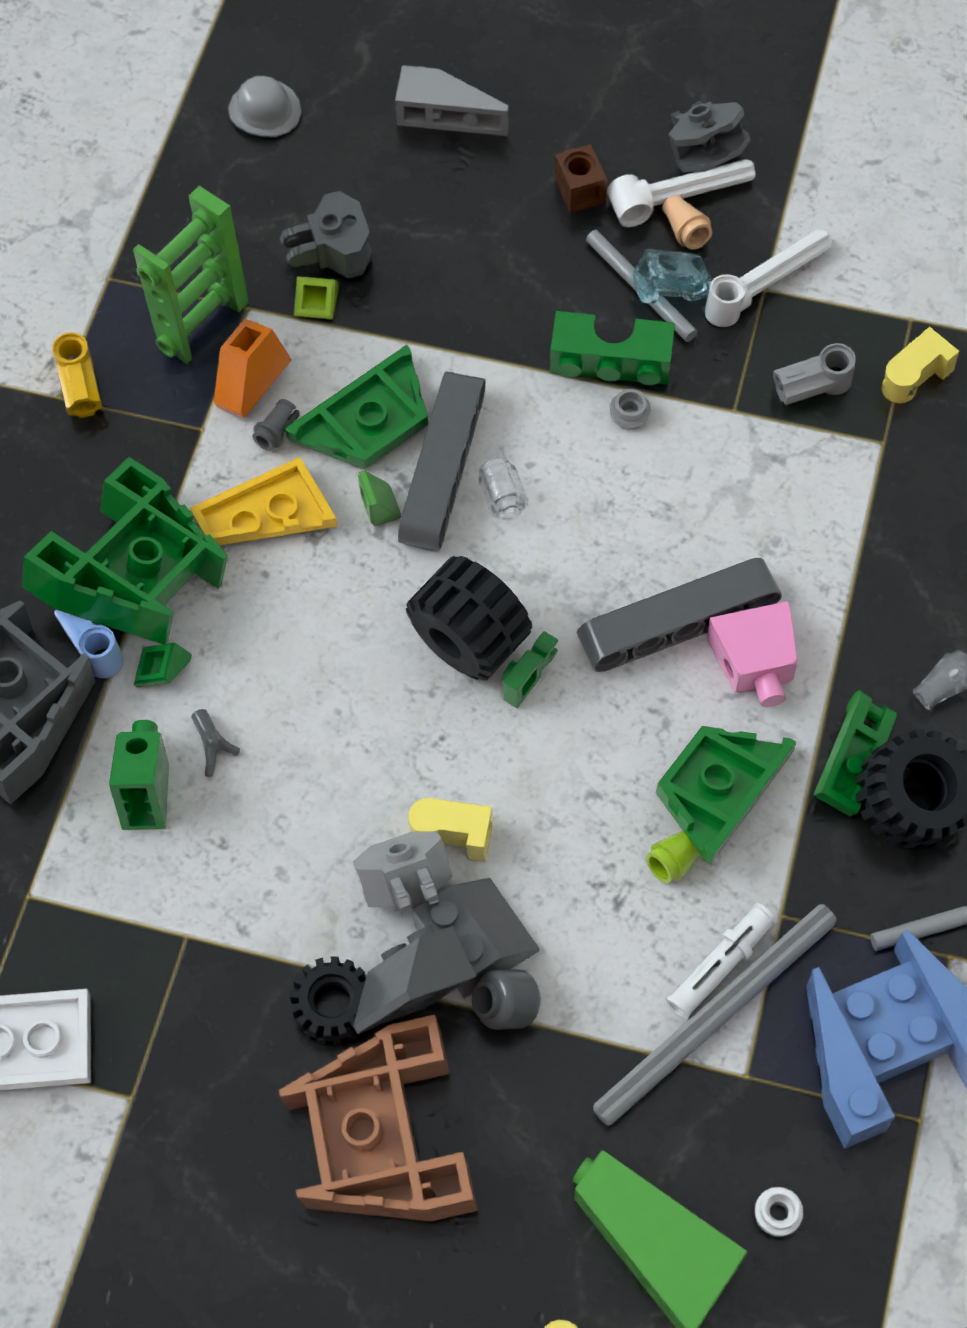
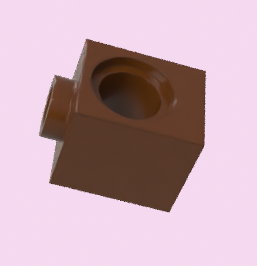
[554,144,607,213]

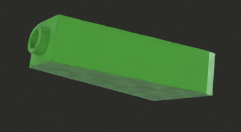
[572,1150,747,1328]

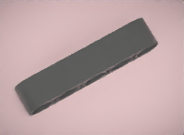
[398,371,486,551]
[576,558,782,672]

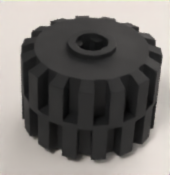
[406,556,533,681]

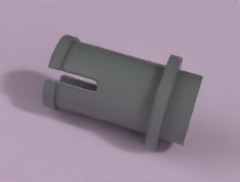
[252,399,300,451]

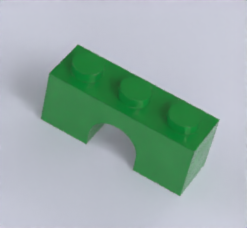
[550,311,675,385]

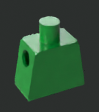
[109,720,169,830]

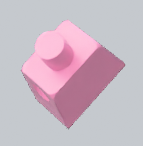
[707,601,797,707]

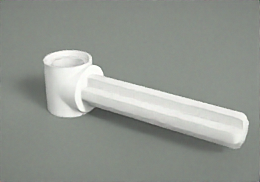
[606,159,755,227]
[705,230,832,327]

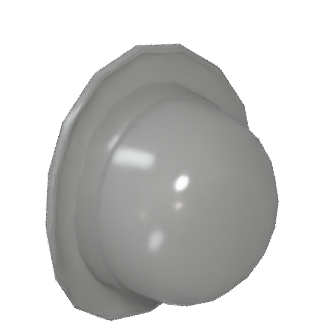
[228,76,302,137]

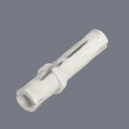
[666,903,777,1020]

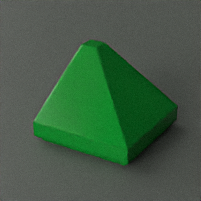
[134,642,192,687]

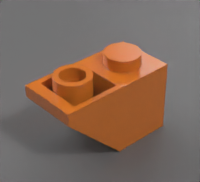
[214,319,292,418]

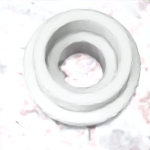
[755,1187,803,1237]

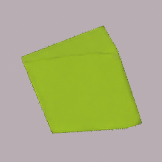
[294,277,339,319]

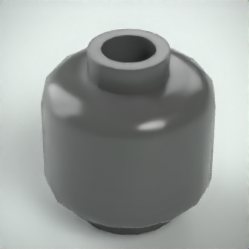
[472,969,541,1030]

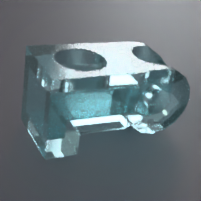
[631,249,713,303]

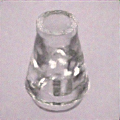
[913,649,967,710]

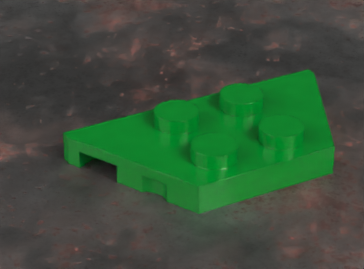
[285,345,428,469]
[656,726,797,864]

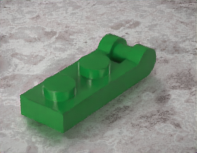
[813,690,897,816]

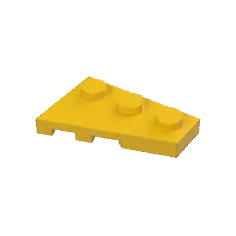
[190,457,338,546]

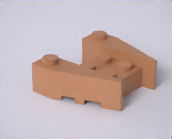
[279,1015,478,1221]

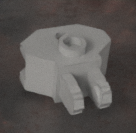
[353,831,453,915]

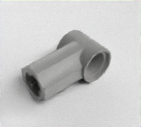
[773,343,856,405]

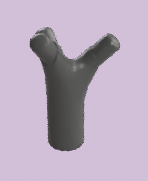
[191,709,240,777]

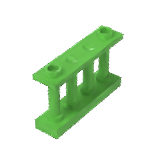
[133,186,249,364]

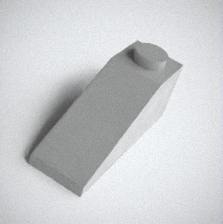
[395,65,509,136]

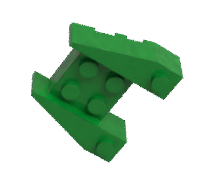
[22,457,228,645]

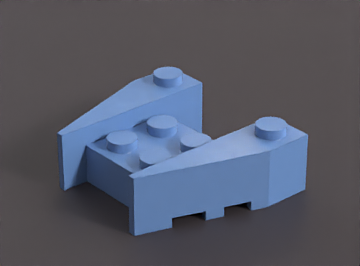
[806,930,967,1149]

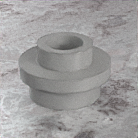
[610,389,650,428]

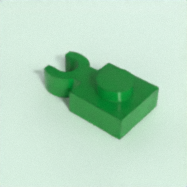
[501,631,558,708]

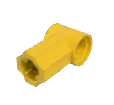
[52,332,102,418]

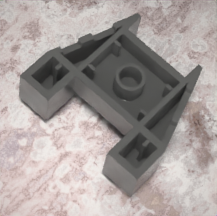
[0,600,96,804]

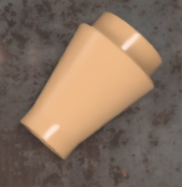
[662,195,712,249]

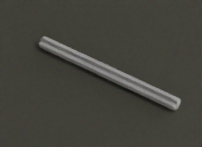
[593,904,837,1125]

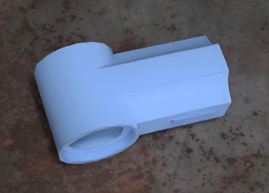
[54,610,124,678]

